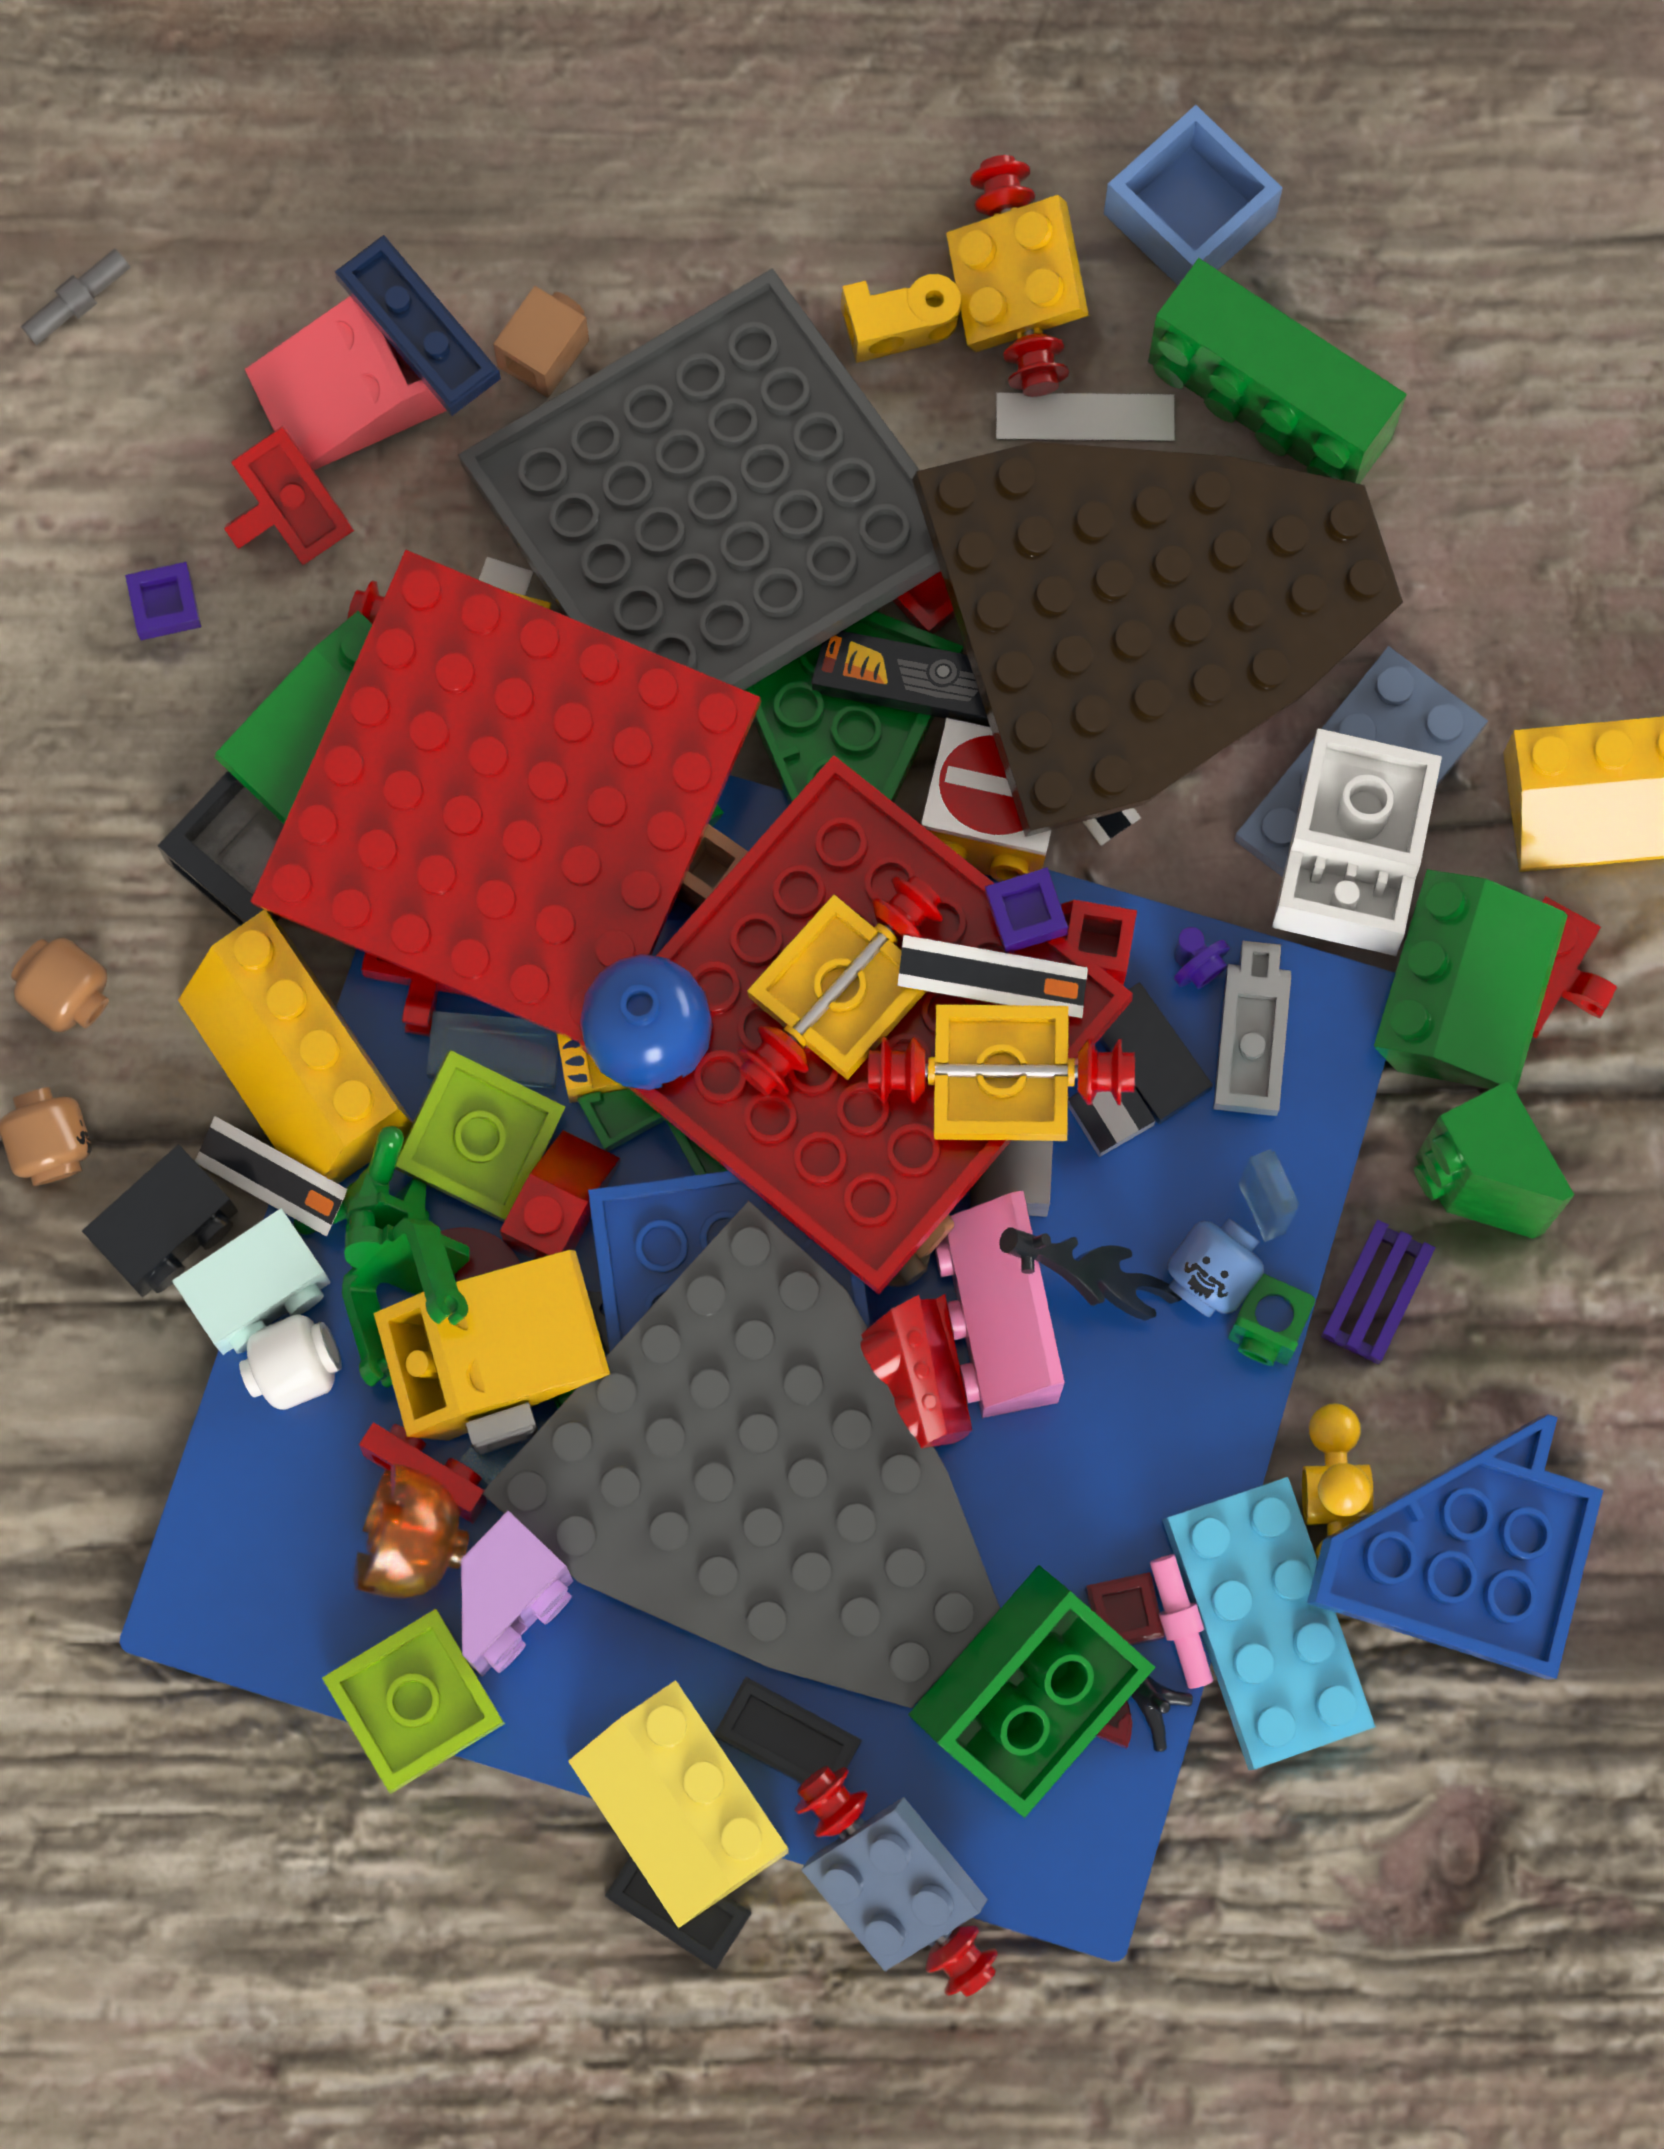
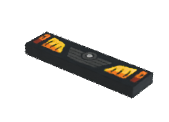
[811,631,990,727]

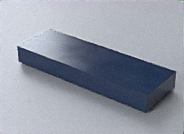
[335,235,501,416]

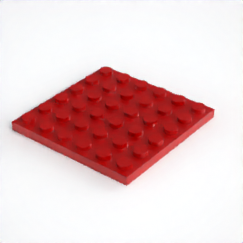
[250,549,761,1042]
[579,755,1133,1294]

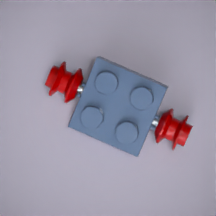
[795,1766,998,1997]

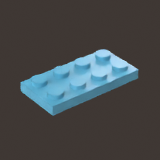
[1162,1477,1376,1770]

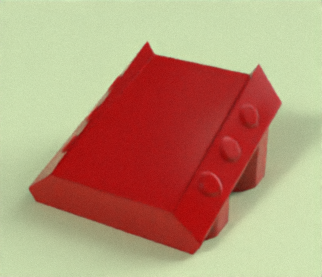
[860,1294,972,1448]

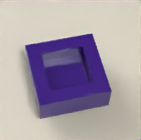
[125,562,202,641]
[985,867,1068,953]

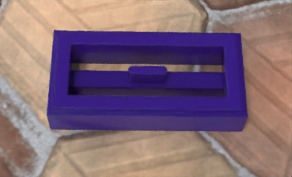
[1321,1219,1436,1365]

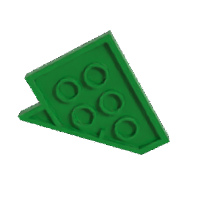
[745,611,964,805]

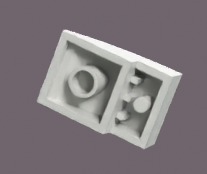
[1272,728,1442,956]

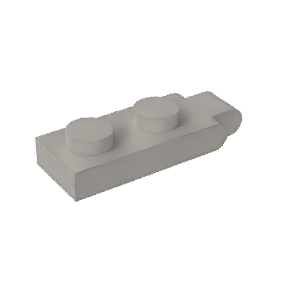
[1213,941,1291,1116]

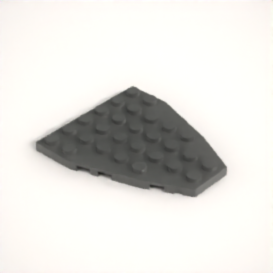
[483,1201,1000,1708]

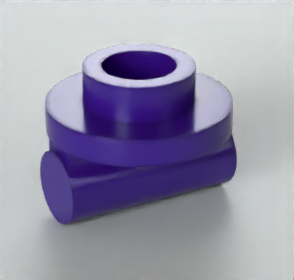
[1173,927,1230,989]

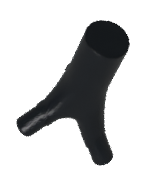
[1131,1676,1193,1752]

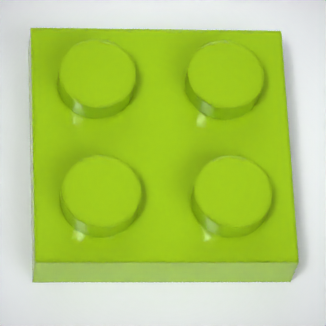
[395,1050,565,1222]
[322,1609,505,1793]

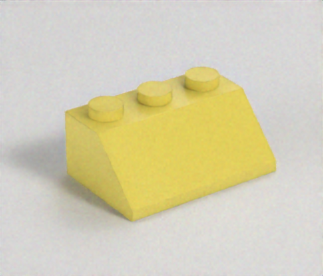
[568,1680,789,1928]

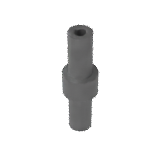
[21,248,131,345]

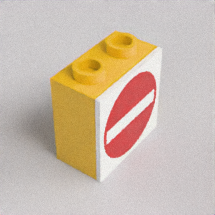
[921,718,1051,882]

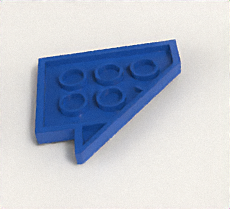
[1307,1414,1604,1679]

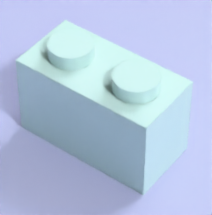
[172,1208,331,1355]

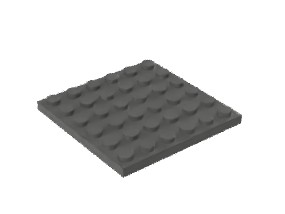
[458,268,941,690]

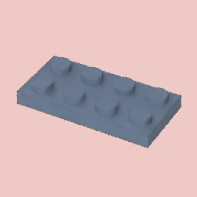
[1234,646,1488,877]

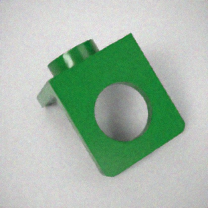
[1227,1273,1315,1366]

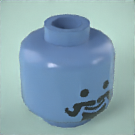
[1167,1218,1264,1318]

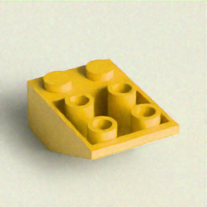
[374,1250,610,1441]

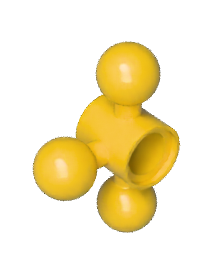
[1302,1403,1374,1560]

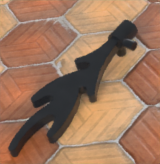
[999,1227,1182,1321]

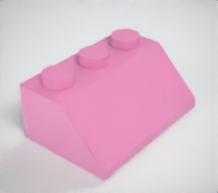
[934,1190,1065,1418]

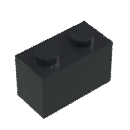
[82,1144,238,1298]

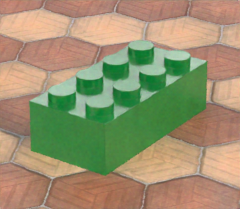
[1148,258,1407,484]

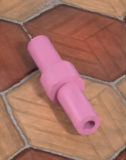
[1150,1554,1214,1689]

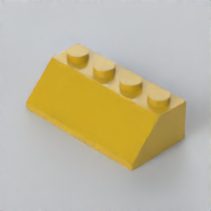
[1503,716,1664,872]
[178,910,413,1184]

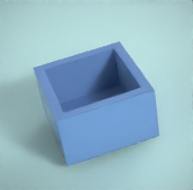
[1103,105,1283,285]

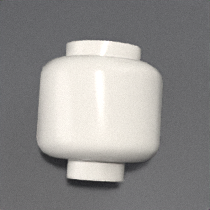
[239,1314,342,1410]

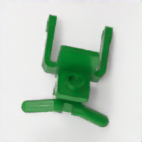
[293,1126,470,1388]

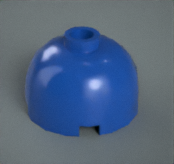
[580,954,713,1090]

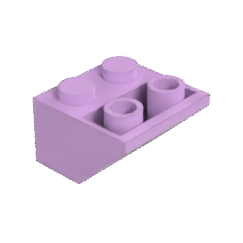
[461,1511,573,1677]

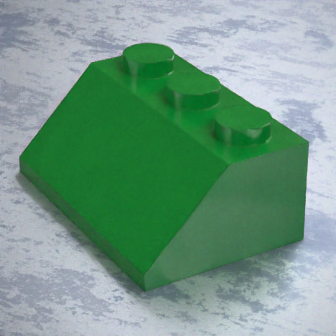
[1374,869,1568,1091]
[1414,1080,1575,1239]
[908,1565,1156,1818]

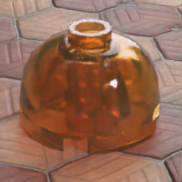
[354,1463,469,1599]

